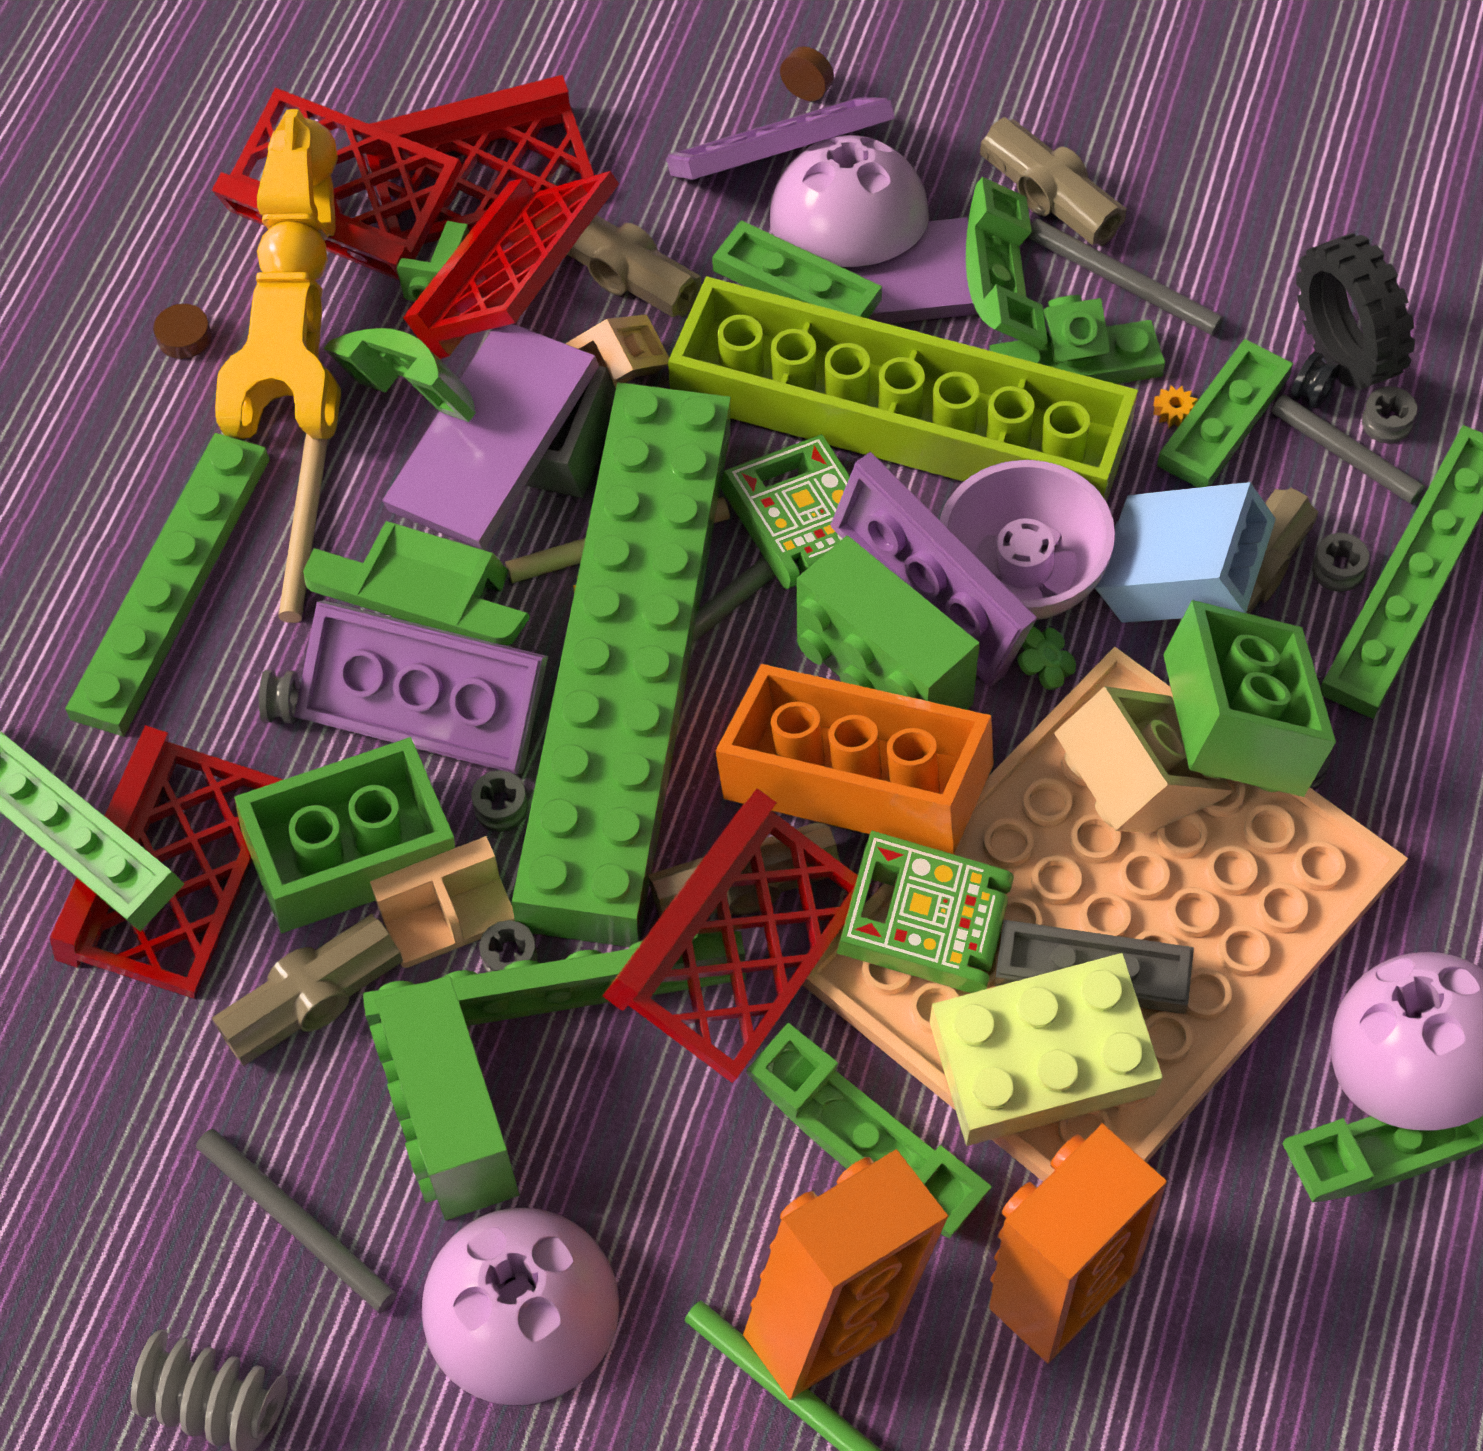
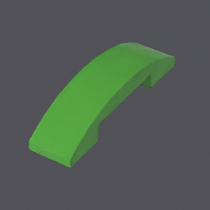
[966,177,1048,350]
[323,328,476,422]
[746,1023,992,1239]
[1282,1116,1483,1203]

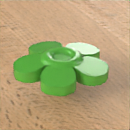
[1018,627,1076,690]

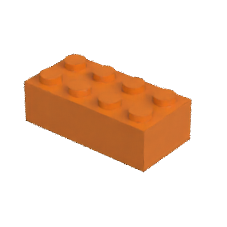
[716,664,994,854]
[989,1123,1167,1364]
[743,1149,948,1400]

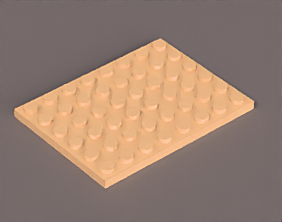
[802,647,1408,1181]

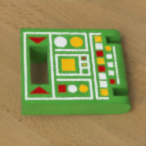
[720,434,850,589]
[837,830,1014,993]

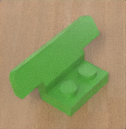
[303,521,530,646]

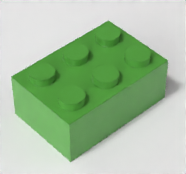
[796,535,979,710]
[1163,600,1336,797]
[234,737,455,934]
[369,975,520,1221]

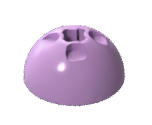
[770,135,929,267]
[940,460,1115,620]
[1331,952,1483,1130]
[422,1208,619,1405]

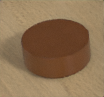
[780,46,834,101]
[153,304,212,359]

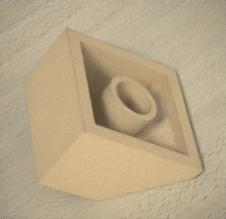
[1054,686,1233,833]

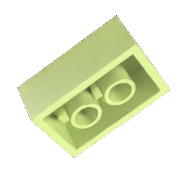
[930,953,1163,1146]

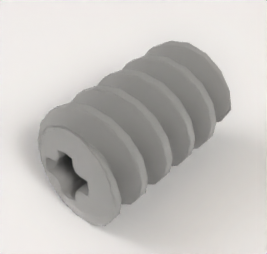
[130,1329,288,1451]

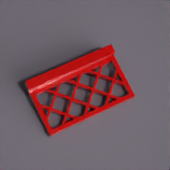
[361,75,594,244]
[212,88,463,281]
[403,171,619,359]
[50,725,283,999]
[603,788,871,1083]

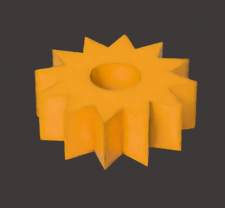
[1153,385,1198,428]

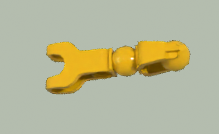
[215,109,341,439]

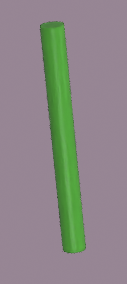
[685,1300,882,1451]

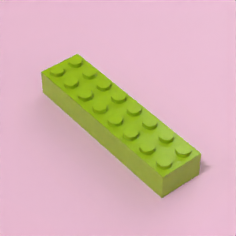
[668,276,1138,502]

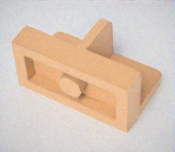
[565,314,669,389]
[370,836,515,968]

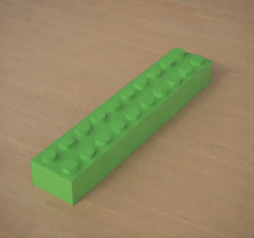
[512,382,731,947]

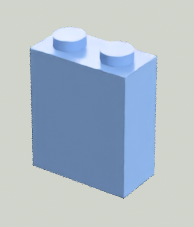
[1095,482,1276,623]

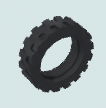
[1296,233,1415,390]

